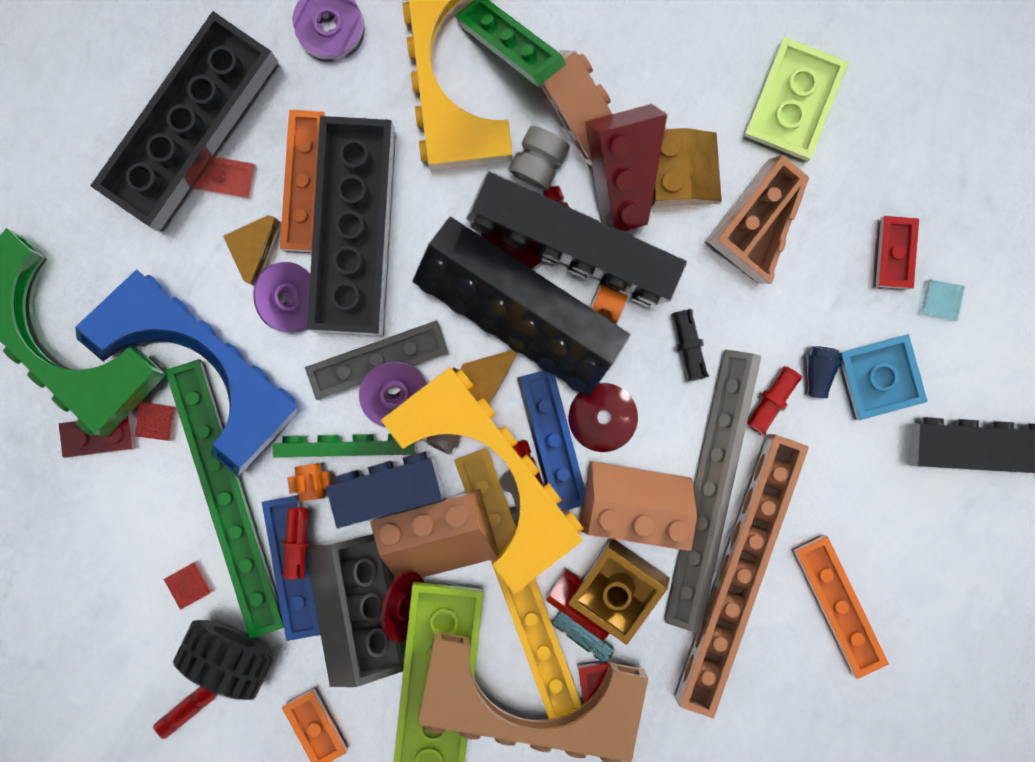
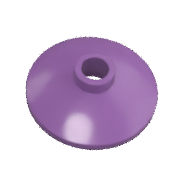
[253,262,310,332]
[359,362,428,427]

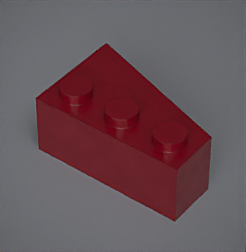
[585,104,668,232]

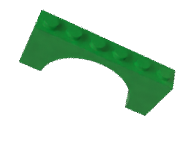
[0,228,166,437]

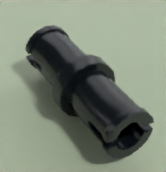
[671,309,709,382]

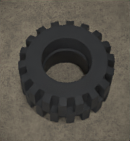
[173,620,274,700]

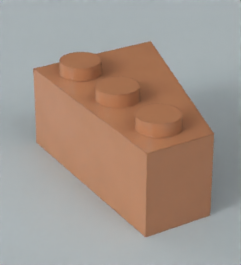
[541,50,612,166]
[706,155,810,284]

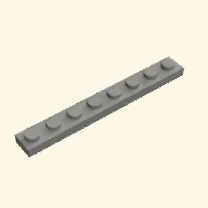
[665,349,762,633]

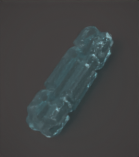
[552,610,615,663]

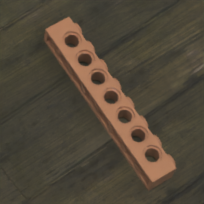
[675,434,809,719]

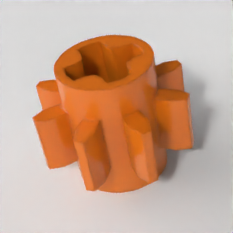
[287,463,332,502]

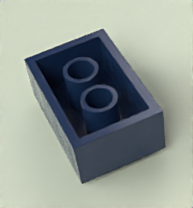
[325,451,446,529]

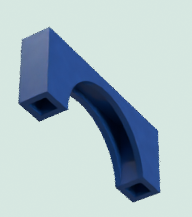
[75,269,298,477]

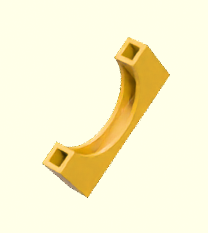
[402,0,513,171]
[381,367,584,594]

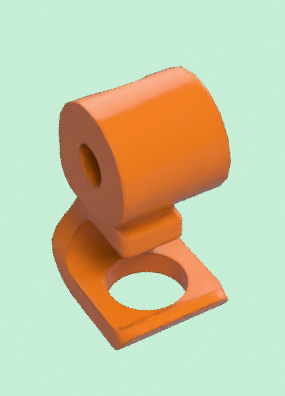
[589,284,628,324]

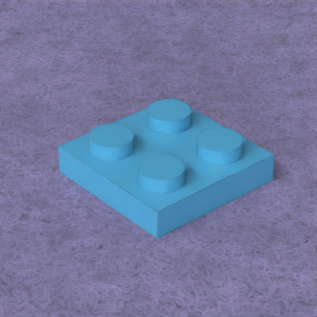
[839,334,928,420]

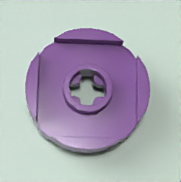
[292,0,364,60]

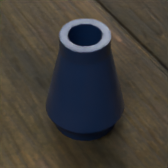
[806,346,842,398]

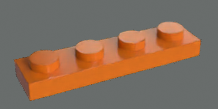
[280,109,326,252]
[793,535,889,680]

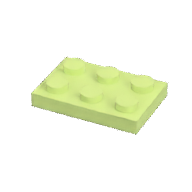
[744,36,849,161]

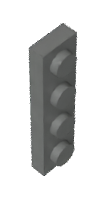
[304,320,449,400]

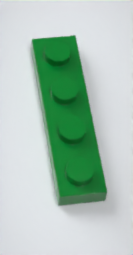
[455,0,566,87]
[272,434,417,458]

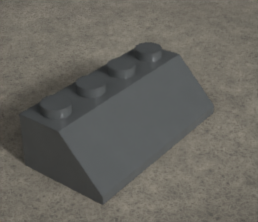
[306,533,406,687]

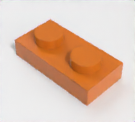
[282,688,348,762]

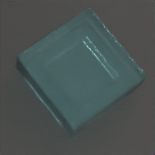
[921,279,965,321]

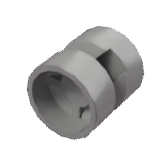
[508,125,570,191]

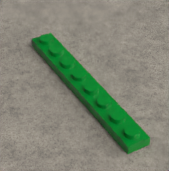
[165,359,284,639]

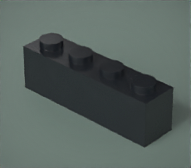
[908,417,1035,473]

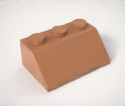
[580,461,697,551]
[370,489,499,578]

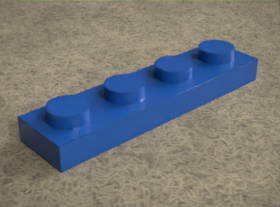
[517,371,585,512]
[262,495,320,641]

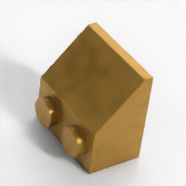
[652,128,722,207]
[568,539,670,645]

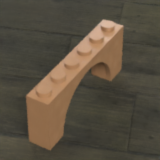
[418,631,649,762]

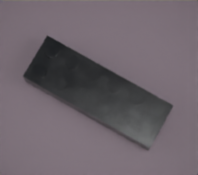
[90,11,278,232]
[307,116,395,336]
[466,171,688,307]
[412,216,631,397]

